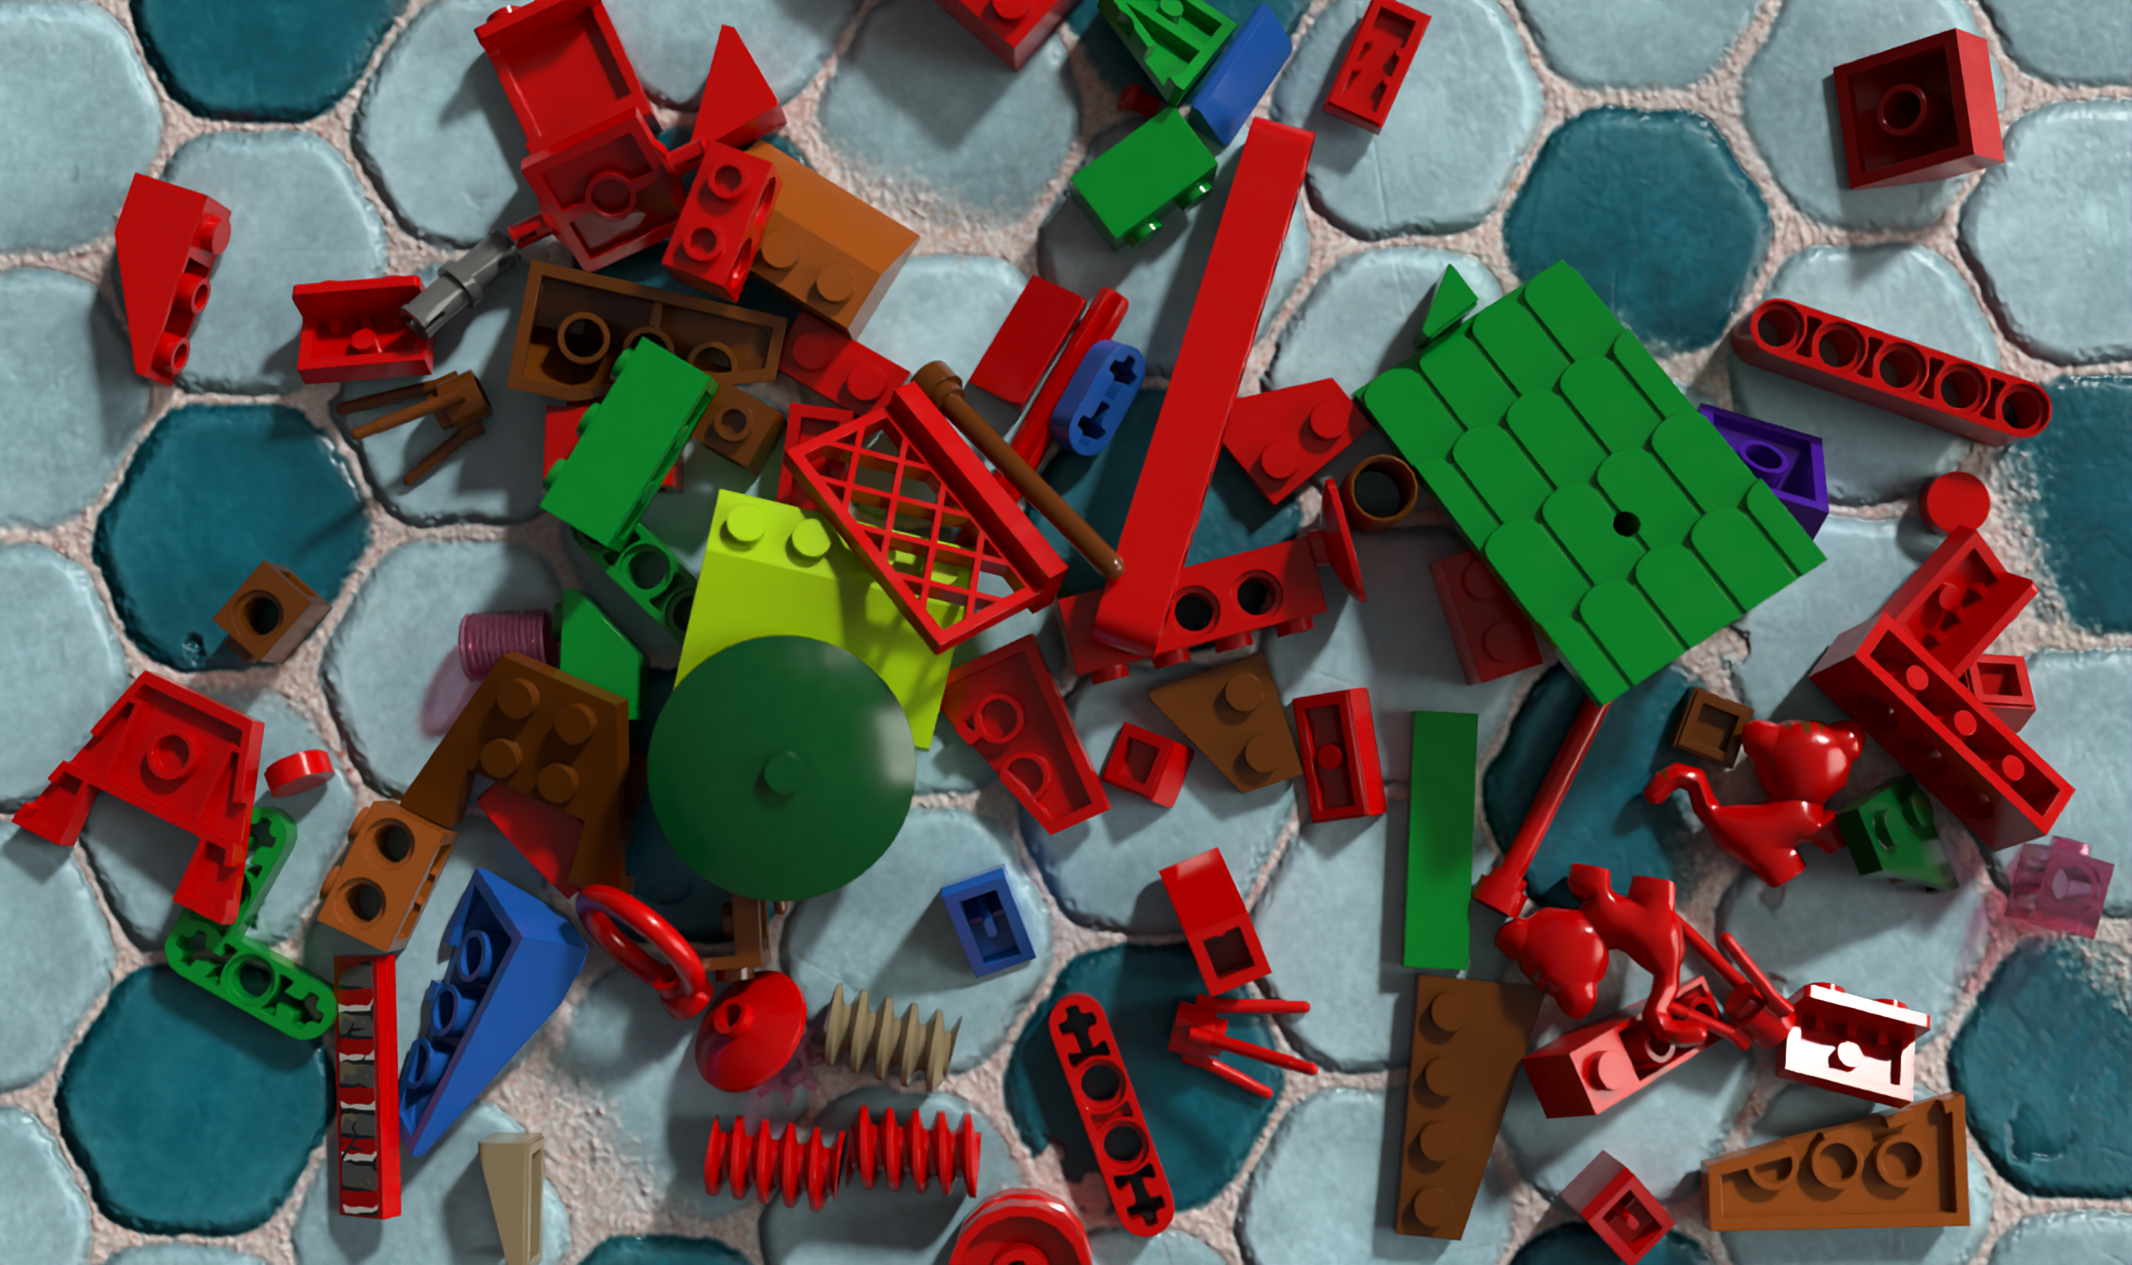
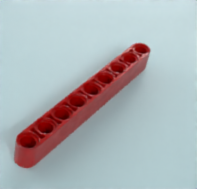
[1091,116,1316,660]

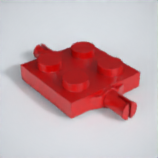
[508,106,708,273]

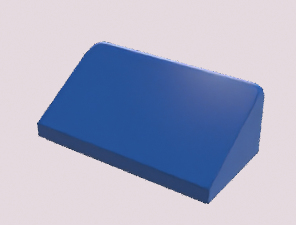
[1188,3,1293,147]

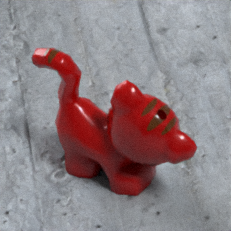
[1642,719,1865,888]
[1494,863,1708,1048]

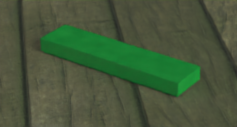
[1400,710,1478,970]

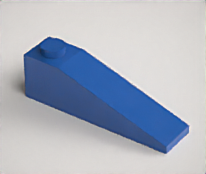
[399,867,590,1157]

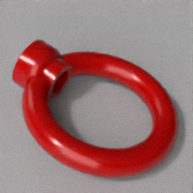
[576,884,714,1021]

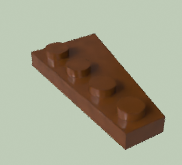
[1393,973,1545,1241]

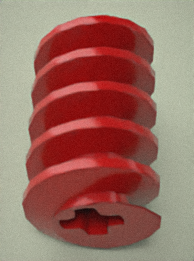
[846,1104,982,1198]
[704,1114,846,1212]

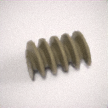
[821,982,962,1094]

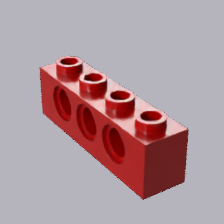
[1058,536,1328,685]
[1808,612,2075,852]

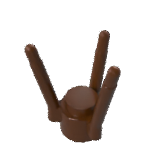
[335,369,494,486]

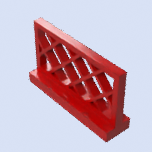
[782,381,1069,656]

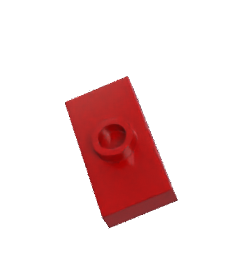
[1321,0,1432,136]

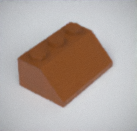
[745,139,921,341]

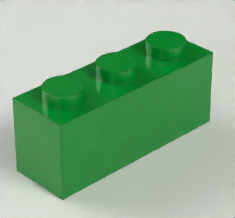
[539,337,720,553]

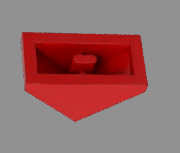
[690,24,787,150]
[1558,1150,1676,1265]

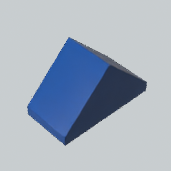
[940,863,1036,978]

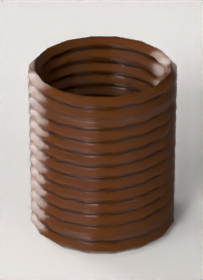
[1338,454,1418,533]

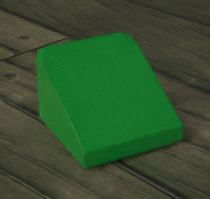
[1412,264,1479,349]

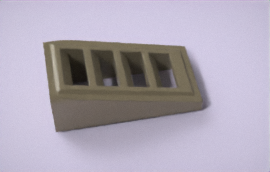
[478,1132,544,1265]

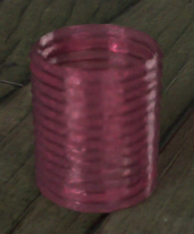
[458,607,558,682]

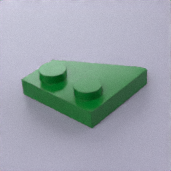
[1097,0,1238,107]

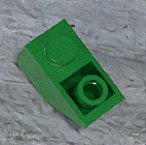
[552,588,651,721]

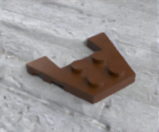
[400,650,632,895]

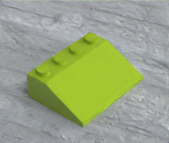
[673,489,973,752]

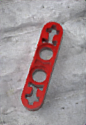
[1049,992,1175,1237]

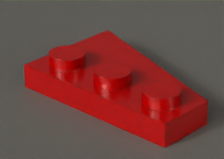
[939,633,1112,836]

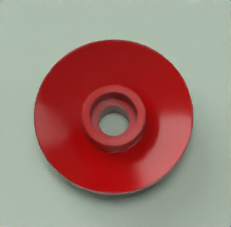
[1308,478,1367,604]
[695,970,807,1093]

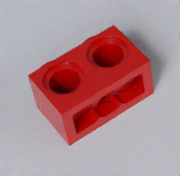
[662,139,783,303]

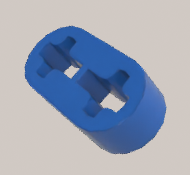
[1050,339,1146,456]

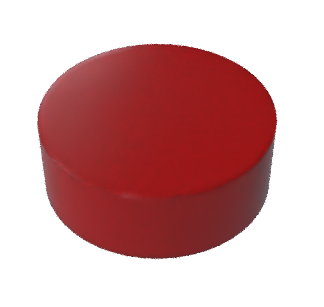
[1918,471,1990,536]
[264,749,335,798]

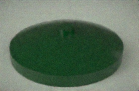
[647,635,916,902]

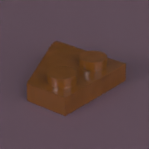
[1147,653,1303,794]

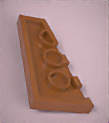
[1701,1091,1970,1231]

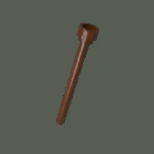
[909,360,1125,581]

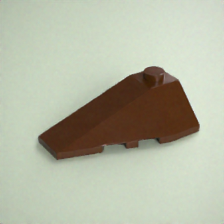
[506,259,788,401]

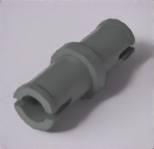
[399,229,521,341]

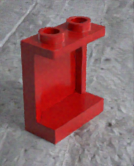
[473,0,663,155]

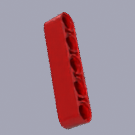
[1730,298,2052,447]

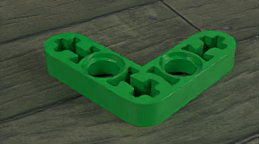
[165,806,337,1040]

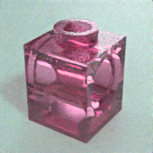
[2004,836,2115,939]

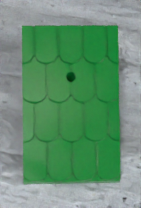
[1350,259,1828,707]

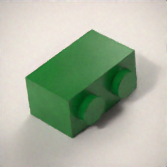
[1070,105,1218,254]

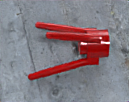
[1669,912,1796,1052]
[1168,993,1318,1100]

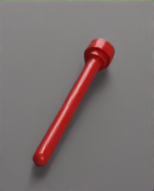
[1471,695,1613,920]

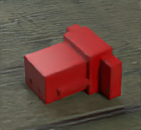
[1116,83,1161,118]

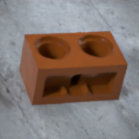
[316,800,461,953]

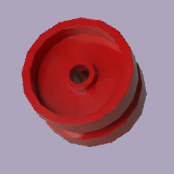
[949,1188,1092,1265]

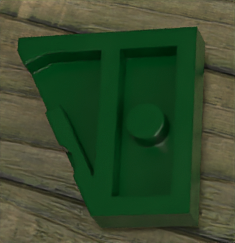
[1835,773,1960,895]

